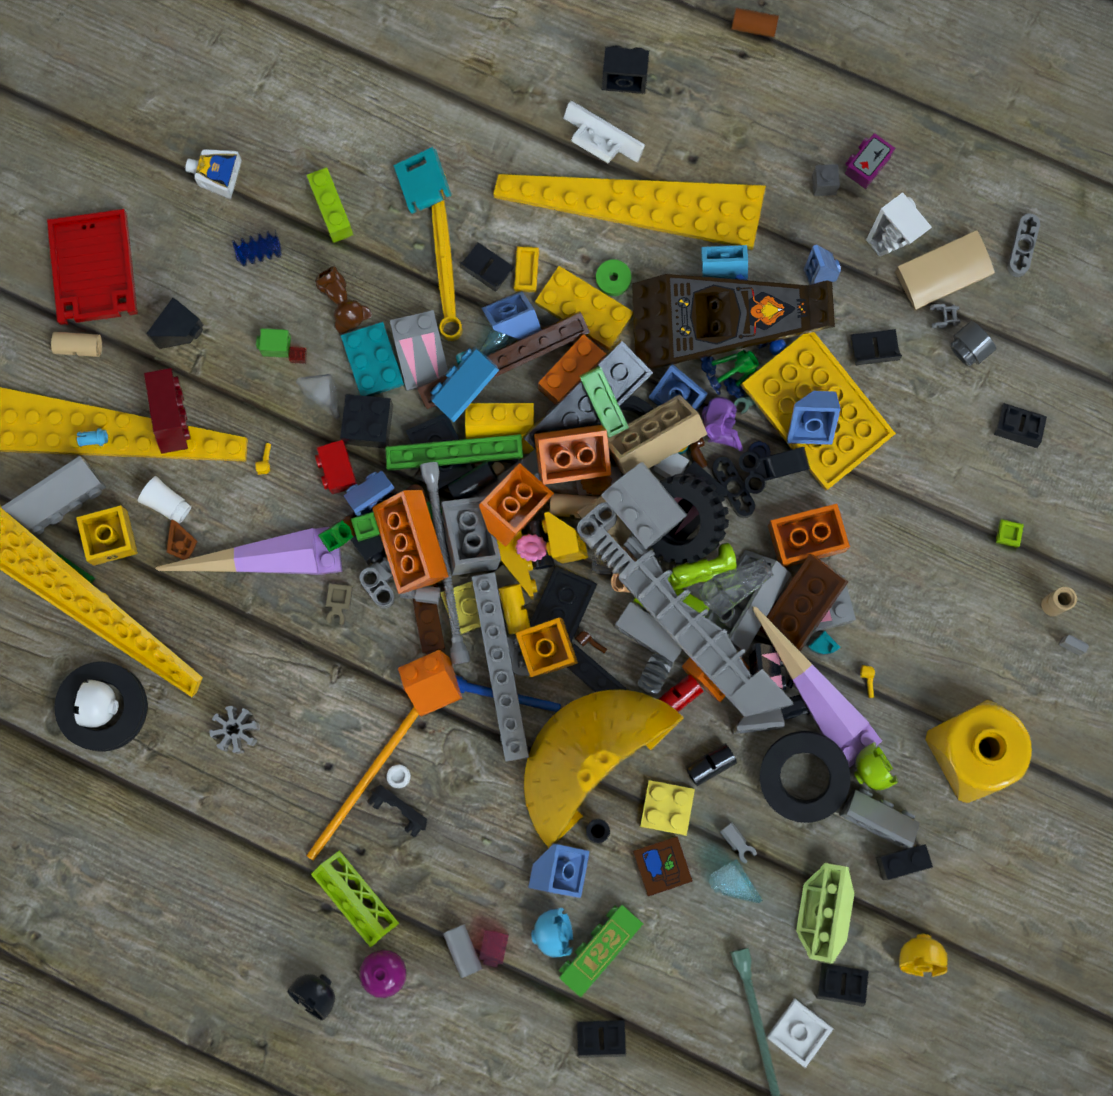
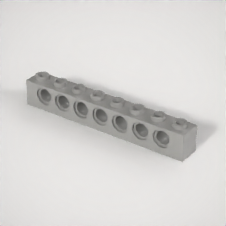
[472,572,529,762]

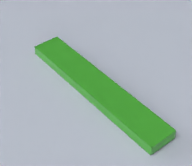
[385,434,523,470]

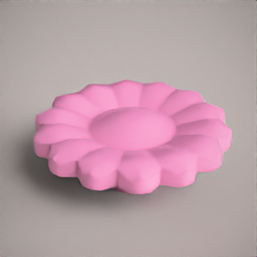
[516,534,547,562]

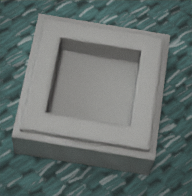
[1059,635,1089,656]

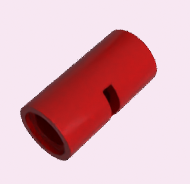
[658,674,704,712]

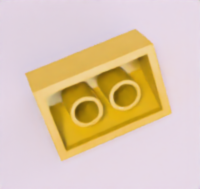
[465,403,534,454]

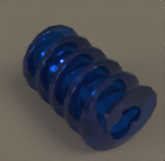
[232,230,282,267]

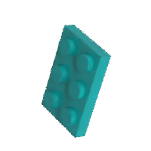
[341,322,404,396]

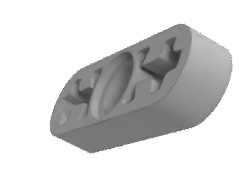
[1007,214,1040,277]

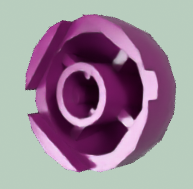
[359,950,407,998]

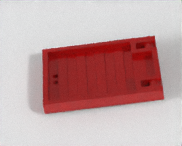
[47,209,138,325]

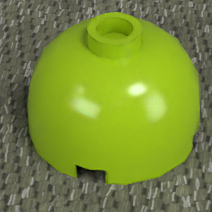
[854,742,898,790]

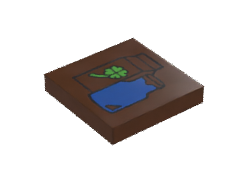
[633,836,693,897]

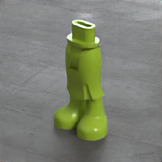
[667,543,737,590]

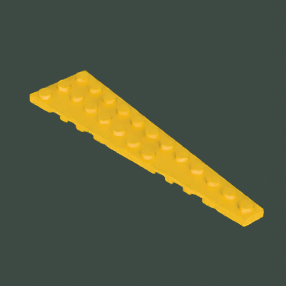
[494,174,766,250]
[0,505,203,697]

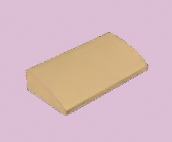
[895,230,995,310]

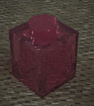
[479,929,509,967]

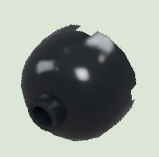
[287,974,335,1021]

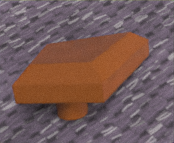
[166,519,198,560]

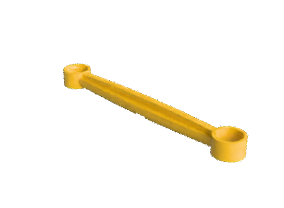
[432,173,463,341]

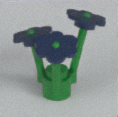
[701,349,759,398]

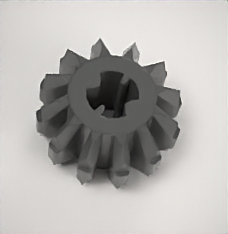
[638,654,672,695]

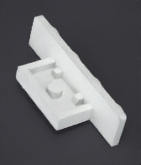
[564,101,645,163]

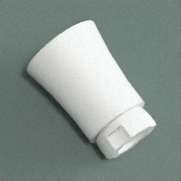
[138,476,192,523]

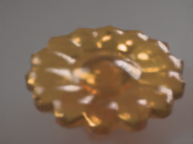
[580,475,612,496]

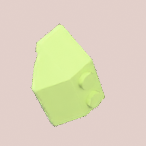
[796,863,854,963]

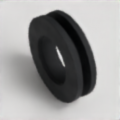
[54,662,148,752]
[760,731,850,823]

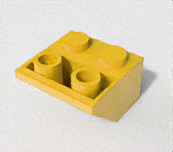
[542,512,588,564]

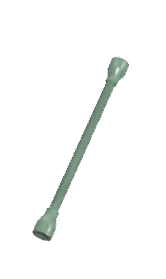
[730,948,781,1096]

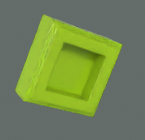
[996,519,1024,547]

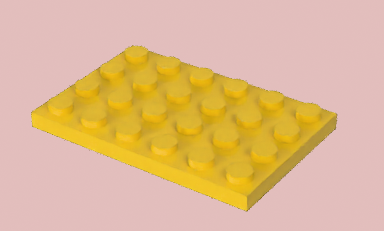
[740,332,896,491]

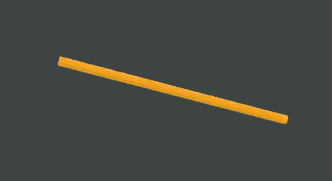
[306,707,419,861]

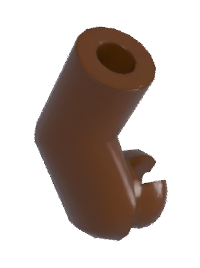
[689,438,708,468]

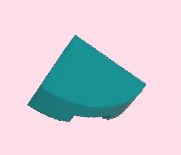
[807,631,841,655]

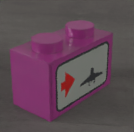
[845,133,895,189]

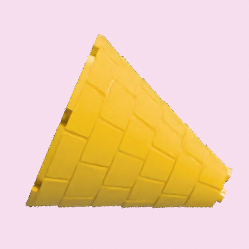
[524,690,684,848]

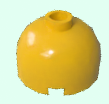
[899,934,948,976]

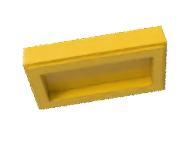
[514,246,539,292]

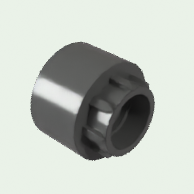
[950,321,997,366]

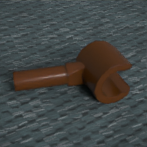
[575,631,607,653]

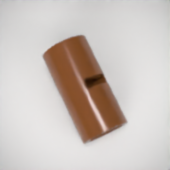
[732,8,779,38]

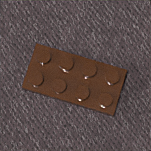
[759,554,849,652]

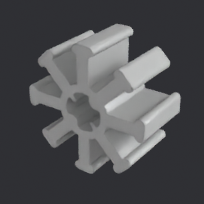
[209,706,260,754]

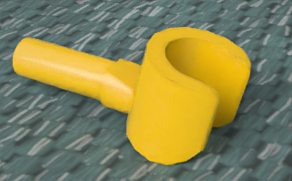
[255,443,271,475]
[860,665,875,698]

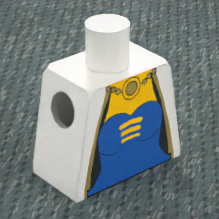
[186,149,242,199]

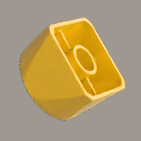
[925,700,1032,803]

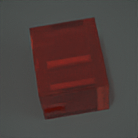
[289,347,307,364]

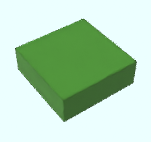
[351,512,380,542]

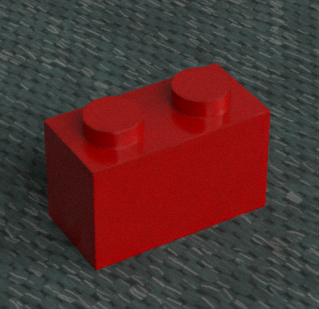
[315,440,357,495]

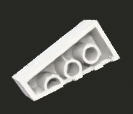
[866,192,932,257]

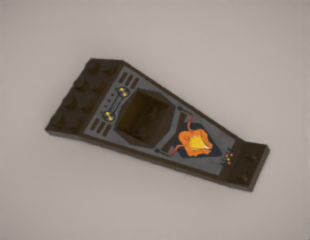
[632,274,835,370]

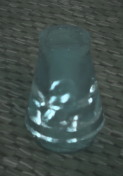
[480,329,509,355]

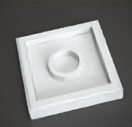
[766,998,833,1068]

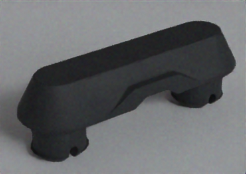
[367,785,427,837]

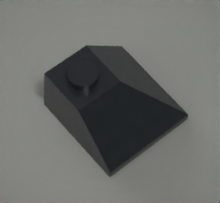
[146,298,204,349]

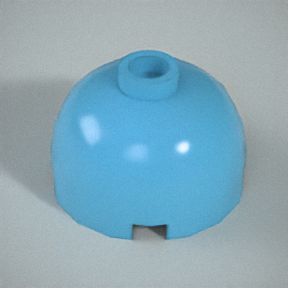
[531,908,573,957]

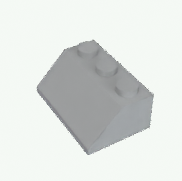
[601,462,687,549]
[840,788,920,849]

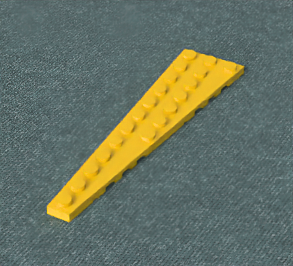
[0,387,248,462]

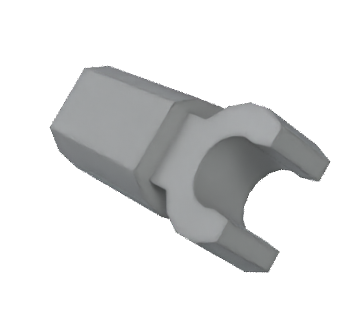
[400,586,441,604]
[720,822,757,864]

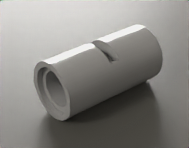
[443,924,483,978]

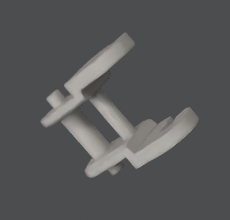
[930,304,961,328]

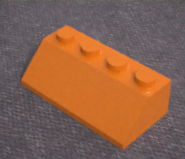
[372,490,449,594]

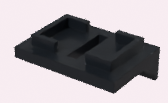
[460,242,514,292]
[851,329,902,366]
[994,403,1047,448]
[816,963,869,1007]
[577,1020,626,1058]

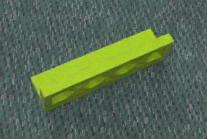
[311,850,399,948]

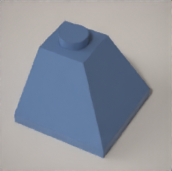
[482,291,541,339]
[787,391,841,445]
[528,844,590,898]

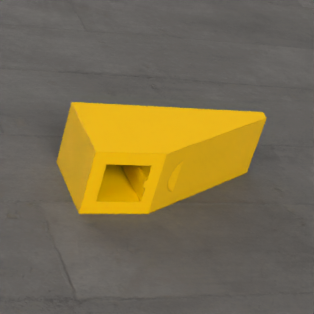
[497,531,537,600]

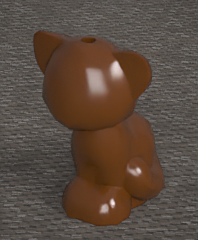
[315,265,372,334]

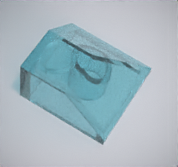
[708,859,763,903]

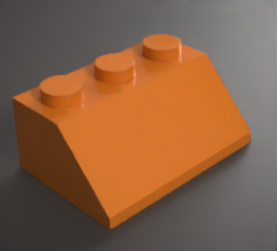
[479,463,554,547]

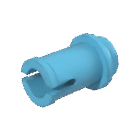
[77,428,108,447]

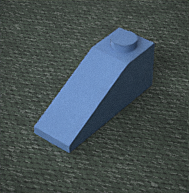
[804,245,841,285]

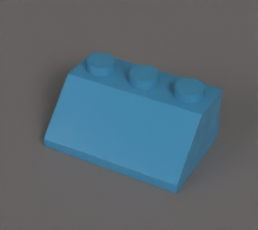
[431,347,499,422]

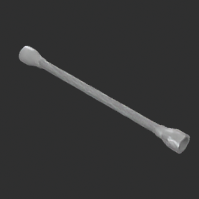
[420,462,470,665]

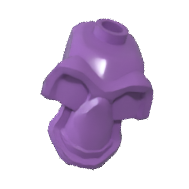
[702,397,743,452]

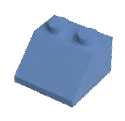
[344,471,397,517]

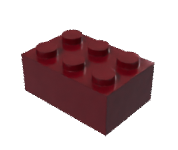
[144,368,191,454]

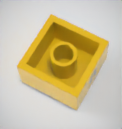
[76,505,138,566]

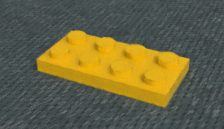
[535,266,633,350]

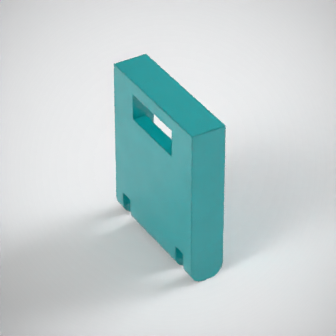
[394,147,452,214]

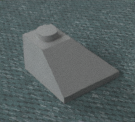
[733,708,785,734]

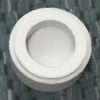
[387,765,411,788]

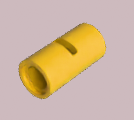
[498,583,531,634]

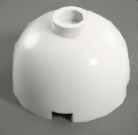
[75,680,118,727]

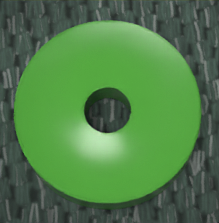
[596,260,631,296]

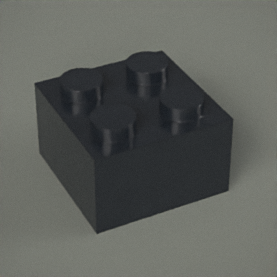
[602,45,649,94]
[340,394,393,449]

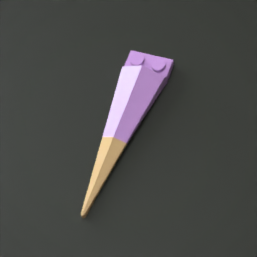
[155,527,343,575]
[753,607,882,767]

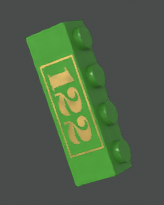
[559,904,643,998]

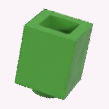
[256,329,291,358]

